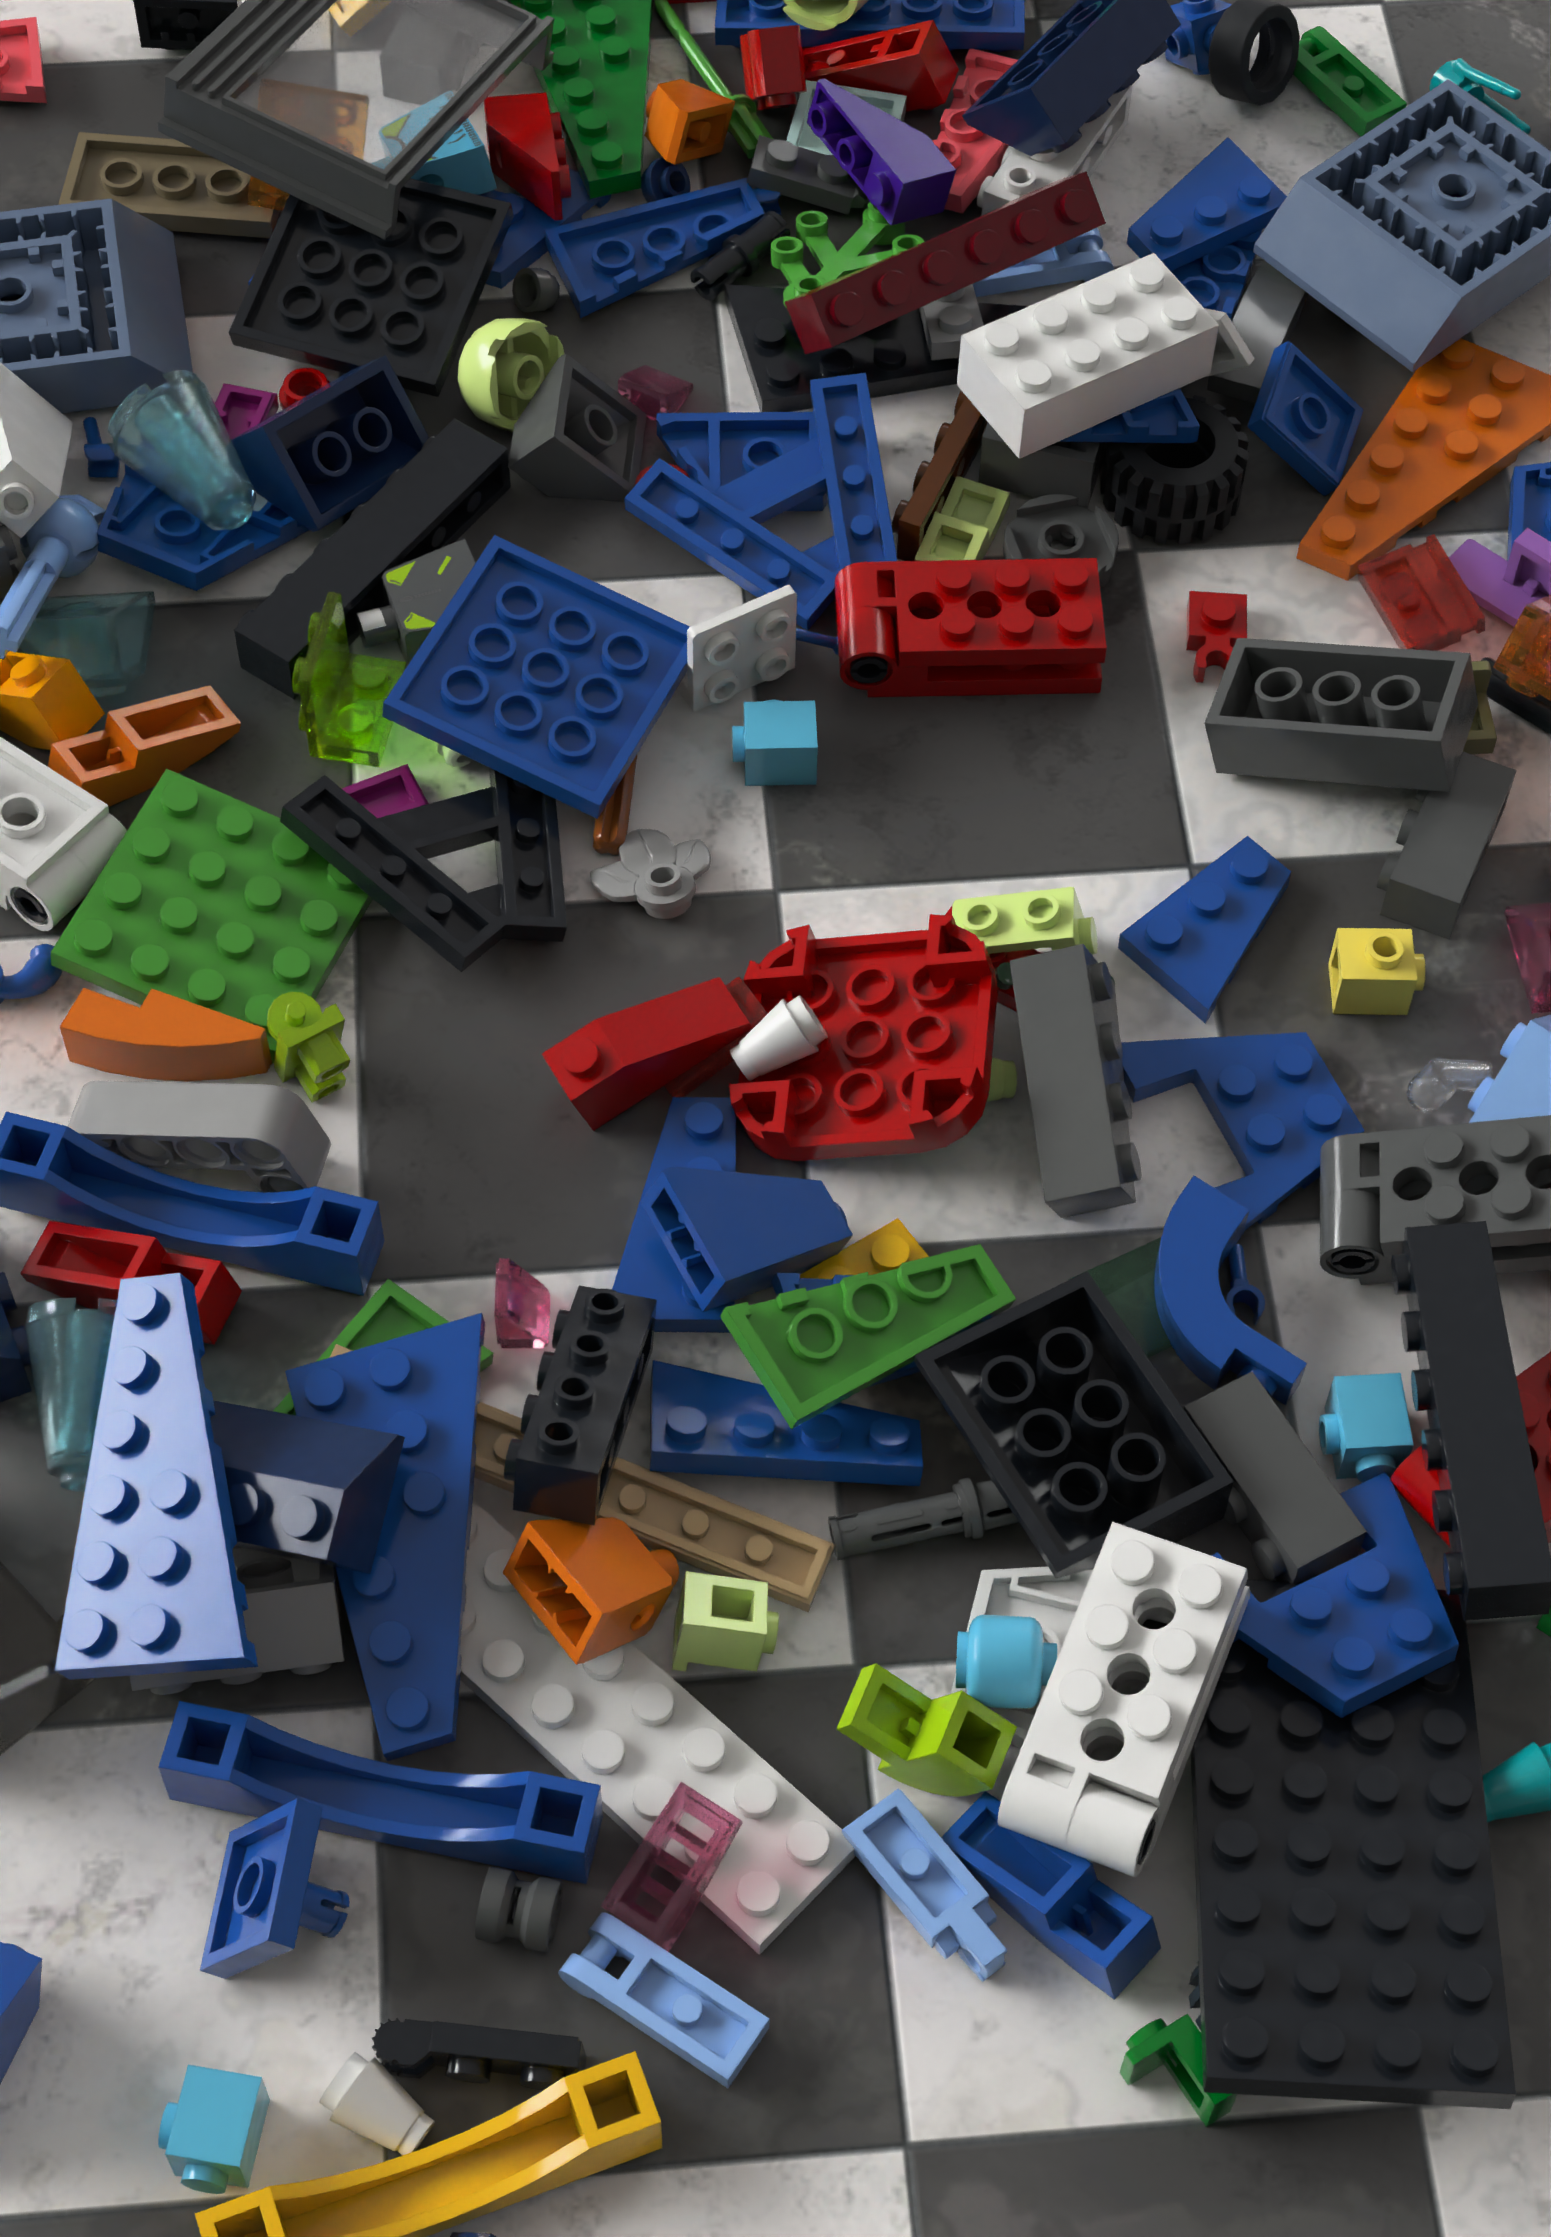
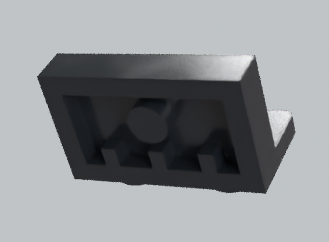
[133,0,242,50]

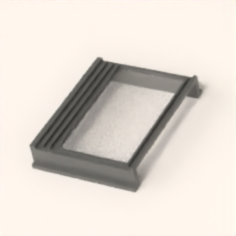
[157,0,555,240]

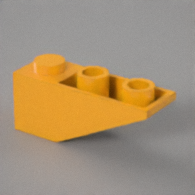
[0,651,105,750]

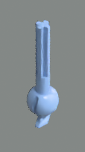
[0,494,106,659]

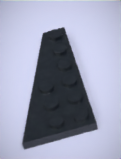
[725,284,1028,412]

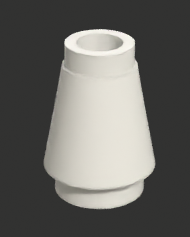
[729,995,828,1082]
[319,2052,435,2155]

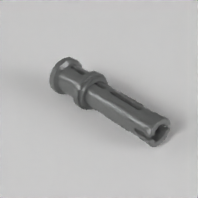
[828,1478,1019,1560]

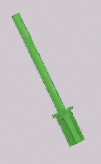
[655,0,773,159]

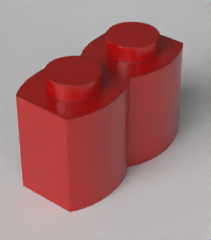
[740,25,807,110]

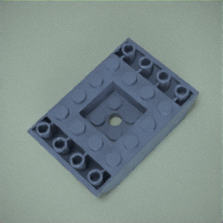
[1253,79,1551,372]
[0,199,196,413]

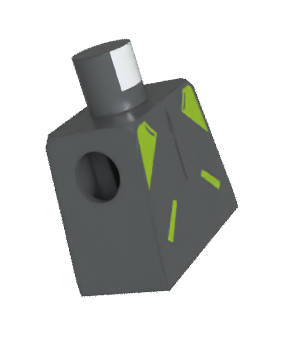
[356,539,475,666]

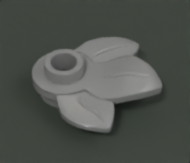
[590,829,711,919]

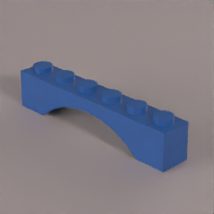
[0,1112,385,1296]
[158,1701,603,1884]

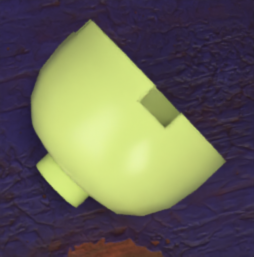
[458,318,564,432]

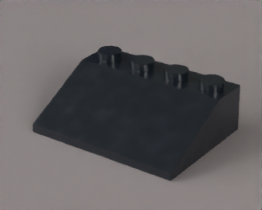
[914,1271,1234,1579]

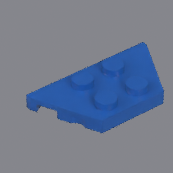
[656,412,828,511]

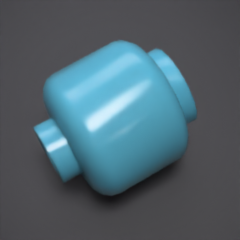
[956,1615,1057,1710]

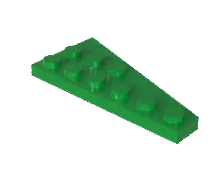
[508,0,653,199]

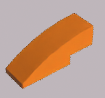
[48,685,241,807]
[60,988,272,1081]

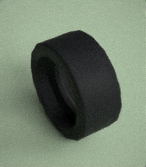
[1208,0,1300,105]

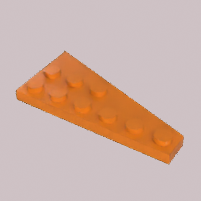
[1296,338,1551,581]

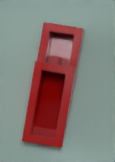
[20,1221,242,1345]

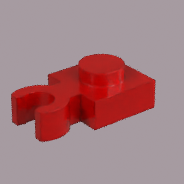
[1186,591,1247,683]

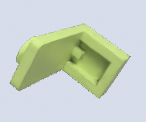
[952,887,1098,954]

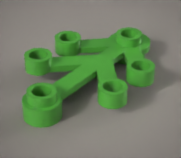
[771,202,924,308]

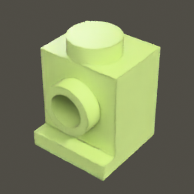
[672,1571,779,1672]

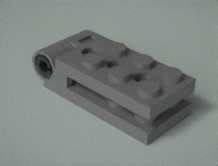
[1320,1115,1551,1285]

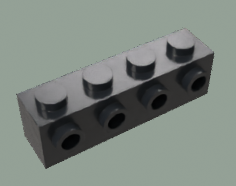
[504,1285,657,1526]

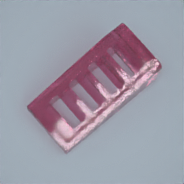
[601,1782,743,1952]

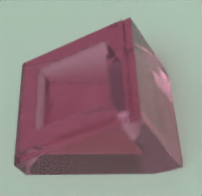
[618,365,693,421]
[494,1258,550,1348]

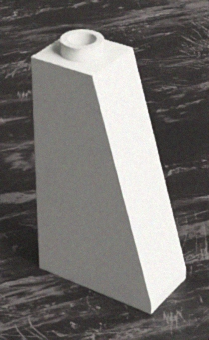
[0,362,73,538]

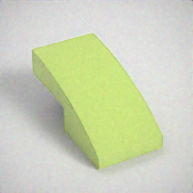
[914,476,1010,561]

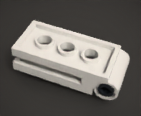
[0,737,127,931]
[998,1522,1250,1878]

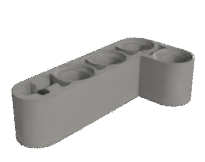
[68,1081,331,1192]

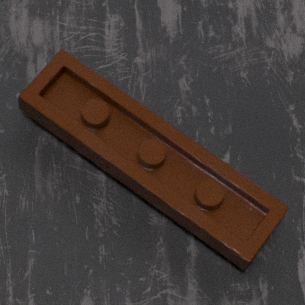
[892,390,988,561]

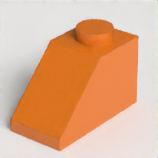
[644,79,735,165]

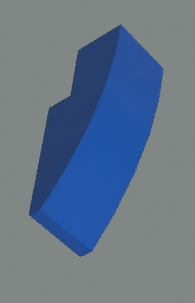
[941,1791,1161,2000]

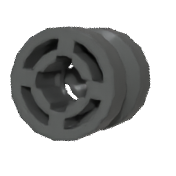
[475,1867,564,1953]

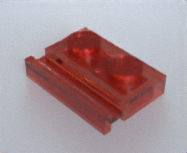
[1358,534,1485,651]

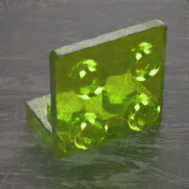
[292,592,407,767]

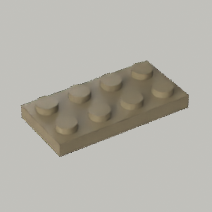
[58,132,284,238]

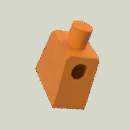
[502,1517,679,1665]

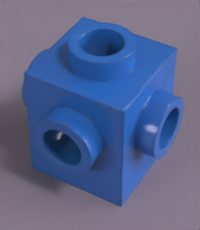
[1165,0,1232,75]

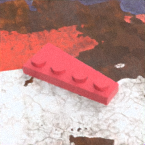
[932,49,1018,214]

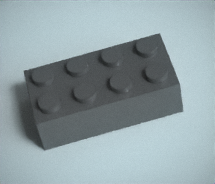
[1204,638,1478,792]

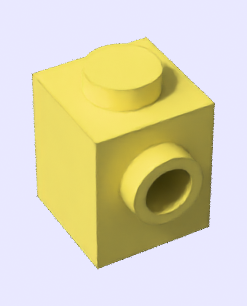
[1328,928,1425,1015]

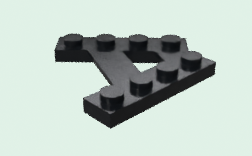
[280,768,567,972]

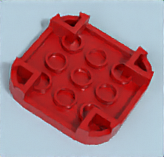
[729,914,998,1161]

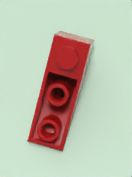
[484,92,571,220]

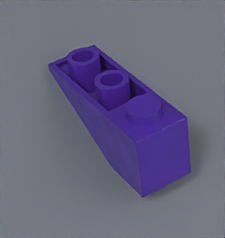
[807,78,956,226]

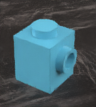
[732,699,818,786]
[1319,1373,1414,1482]
[158,2065,270,2194]

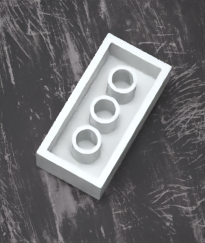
[957,253,1219,459]

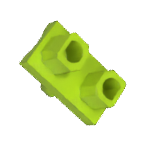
[267,991,350,1103]

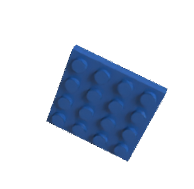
[382,535,690,819]

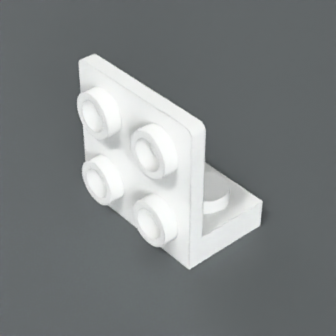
[677,585,797,712]

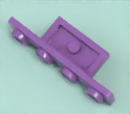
[1437,528,1551,650]

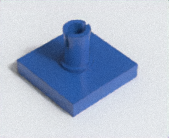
[200,1798,350,1979]

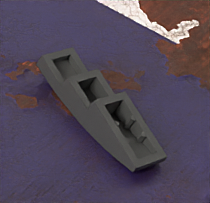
[1207,261,1309,403]

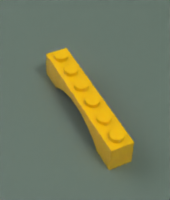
[195,2051,662,2237]

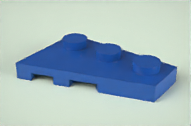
[1127,137,1287,271]
[1118,836,1291,1024]

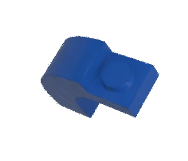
[1154,1175,1307,1405]

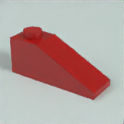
[799,20,959,112]
[542,977,753,1131]

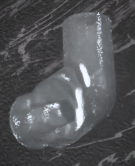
[1407,1058,1492,1113]

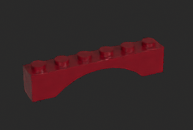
[785,171,1106,354]

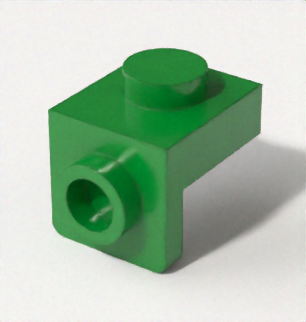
[1119,2013,1237,2127]

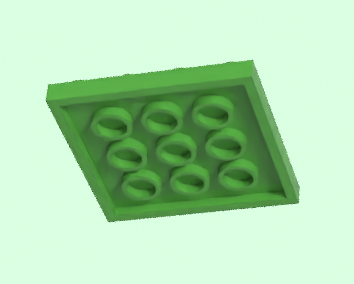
[51,768,373,1063]

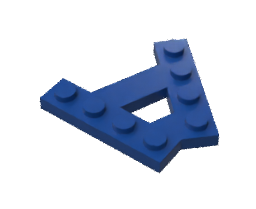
[624,373,897,631]

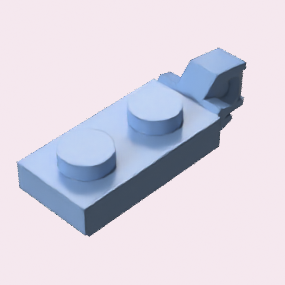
[842,1788,1007,1982]

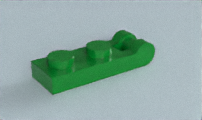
[1293,26,1407,137]

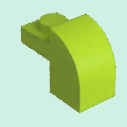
[836,1663,1017,1797]

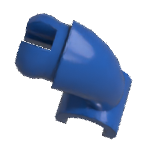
[0,944,62,1004]

